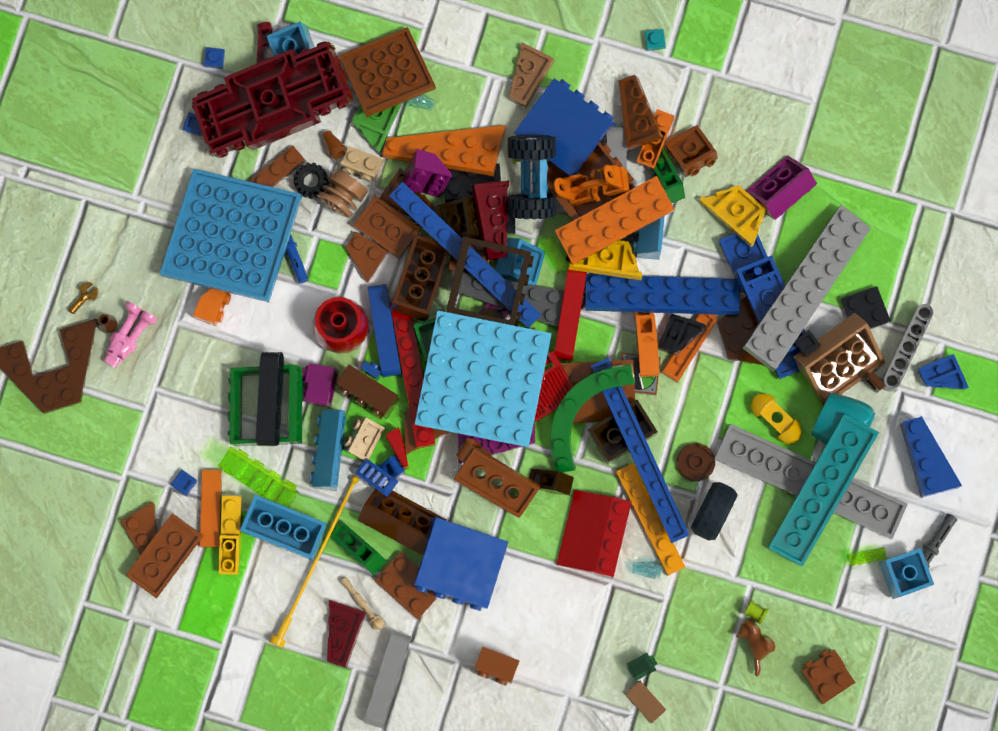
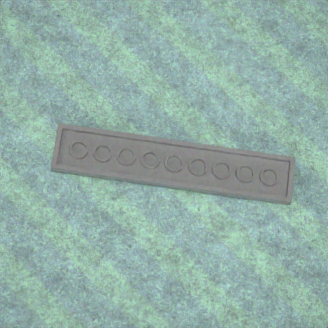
[742,205,871,371]
[714,424,908,540]

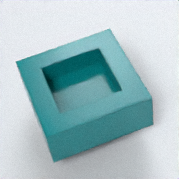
[644,29,666,51]

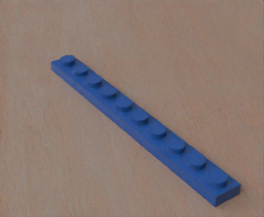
[389,182,542,328]
[590,358,689,544]

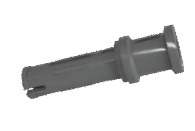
[922,513,958,568]

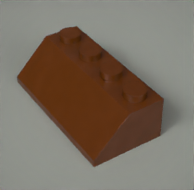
[357,486,447,555]

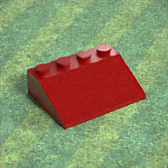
[556,490,632,579]

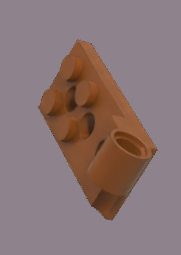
[454,438,540,518]

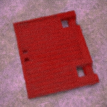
[534,351,573,423]

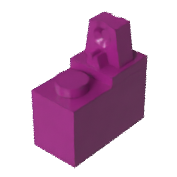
[302,363,339,408]

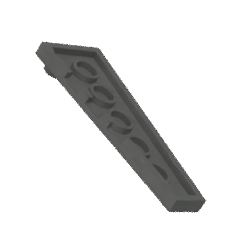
[448,271,564,328]

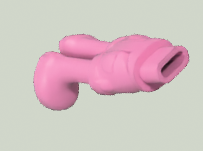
[103,301,158,368]

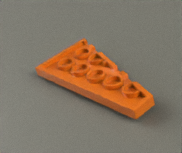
[382,125,506,176]

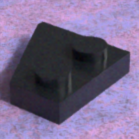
[658,314,706,356]

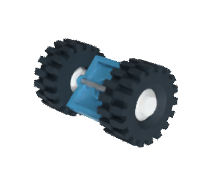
[508,135,556,219]

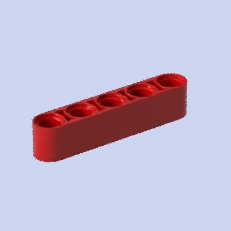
[554,267,587,361]

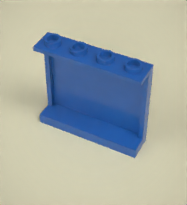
[514,78,617,176]
[411,517,508,611]

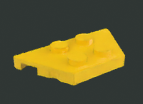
[699,185,766,247]
[569,240,643,280]

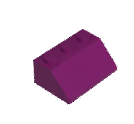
[746,155,817,220]

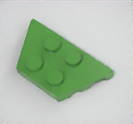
[352,103,402,153]

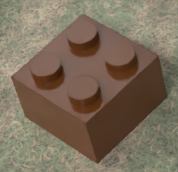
[474,646,520,686]

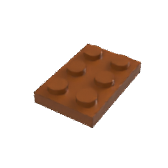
[353,195,422,259]
[375,552,438,620]

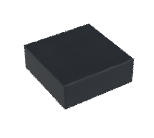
[794,330,821,357]

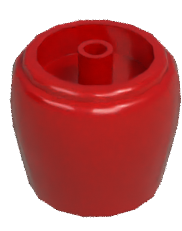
[312,297,369,354]

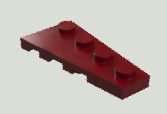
[472,180,509,261]

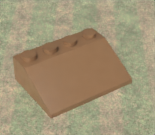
[793,313,885,406]

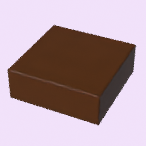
[865,371,885,393]

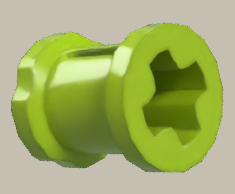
[743,600,769,624]

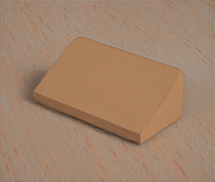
[625,681,666,723]

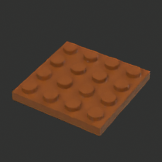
[339,27,436,117]

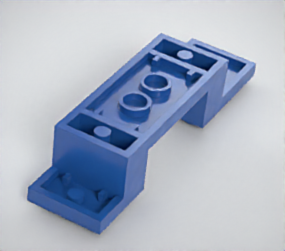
[719,233,805,380]

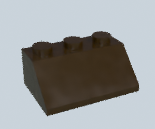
[588,399,658,465]

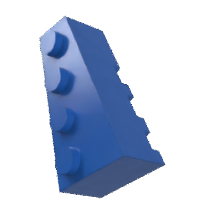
[900,416,962,498]

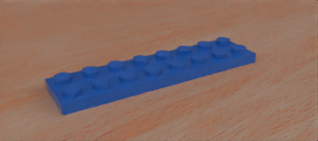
[585,274,739,315]

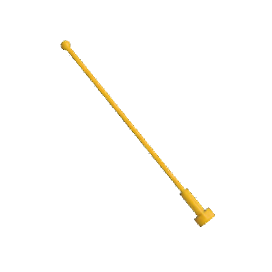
[269,476,359,648]

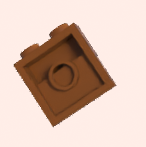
[665,125,718,177]
[800,649,856,704]

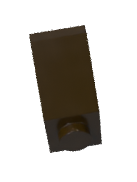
[529,469,574,496]

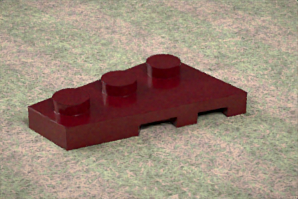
[327,600,366,668]

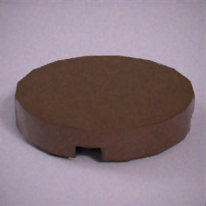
[677,443,715,482]

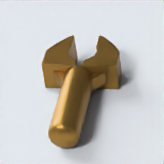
[69,282,98,314]

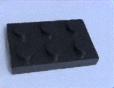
[445,163,501,203]

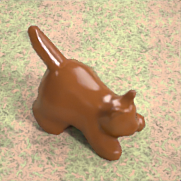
[736,619,775,677]

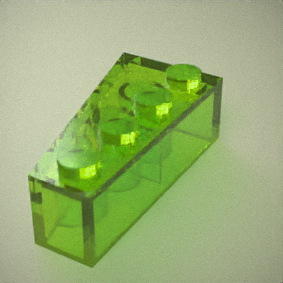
[218,446,299,508]

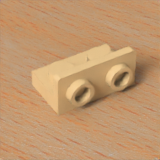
[340,146,384,182]
[342,416,385,461]

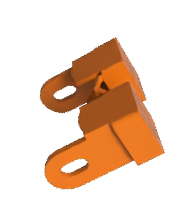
[554,165,630,205]

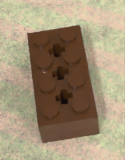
[390,234,449,321]

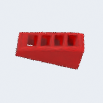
[386,427,409,470]

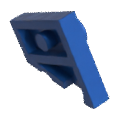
[917,354,969,390]

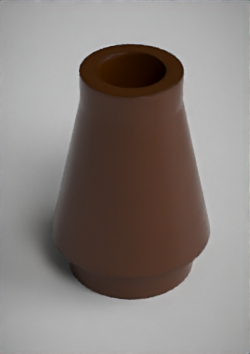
[98,314,117,333]

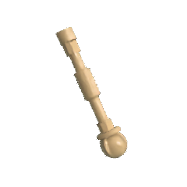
[340,577,384,630]

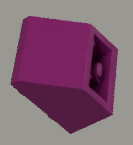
[404,149,452,197]

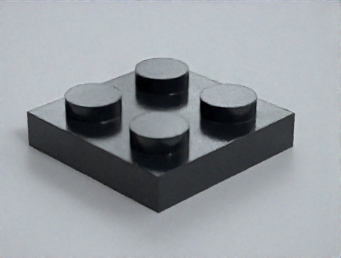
[841,286,891,329]

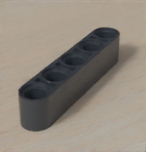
[256,352,284,446]

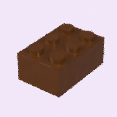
[336,364,399,419]

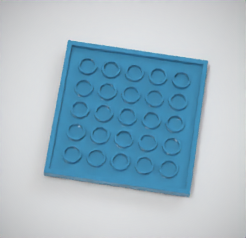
[160,168,302,303]

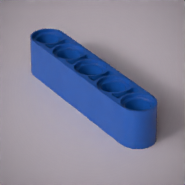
[367,284,401,377]

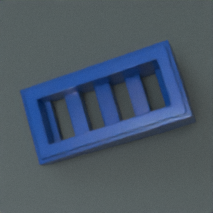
[355,459,399,497]

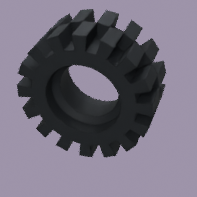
[293,162,329,199]

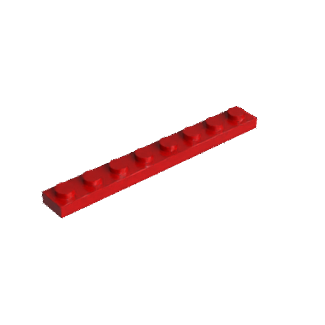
[390,300,436,449]

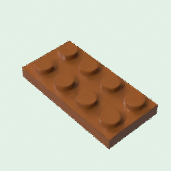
[125,512,204,599]

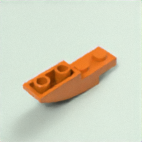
[633,312,659,377]

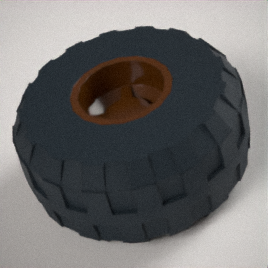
[691,482,738,541]

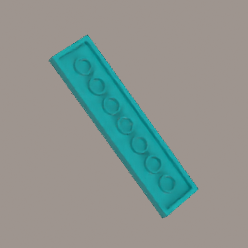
[768,413,879,567]

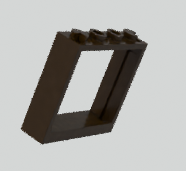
[446,236,534,326]

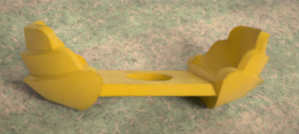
[751,393,802,444]

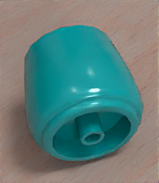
[811,392,876,445]

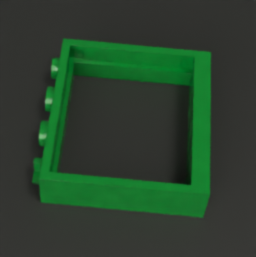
[228,365,303,446]

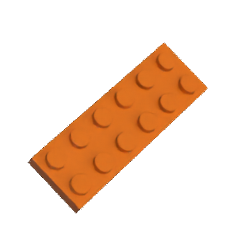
[555,176,675,265]

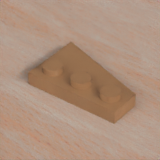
[509,42,555,108]

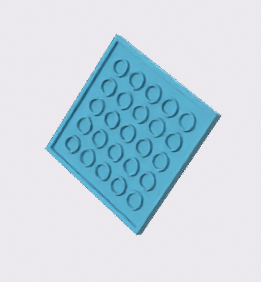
[415,310,552,447]

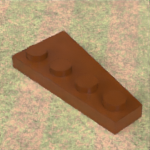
[618,75,663,150]

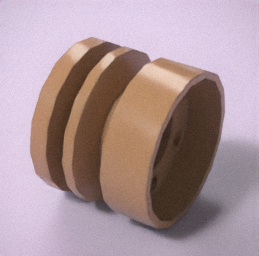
[317,169,368,218]

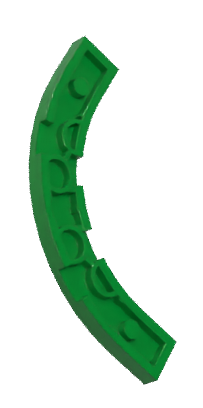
[551,363,635,473]

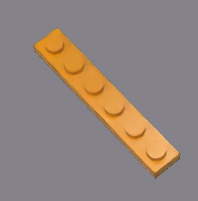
[616,463,685,576]

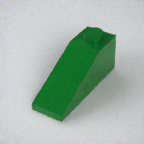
[651,147,685,203]
[330,521,386,575]

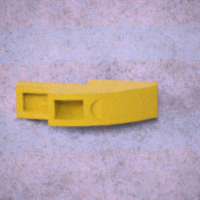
[219,495,243,575]

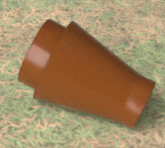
[322,130,346,159]

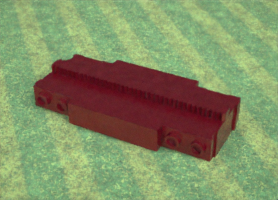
[192,41,353,158]

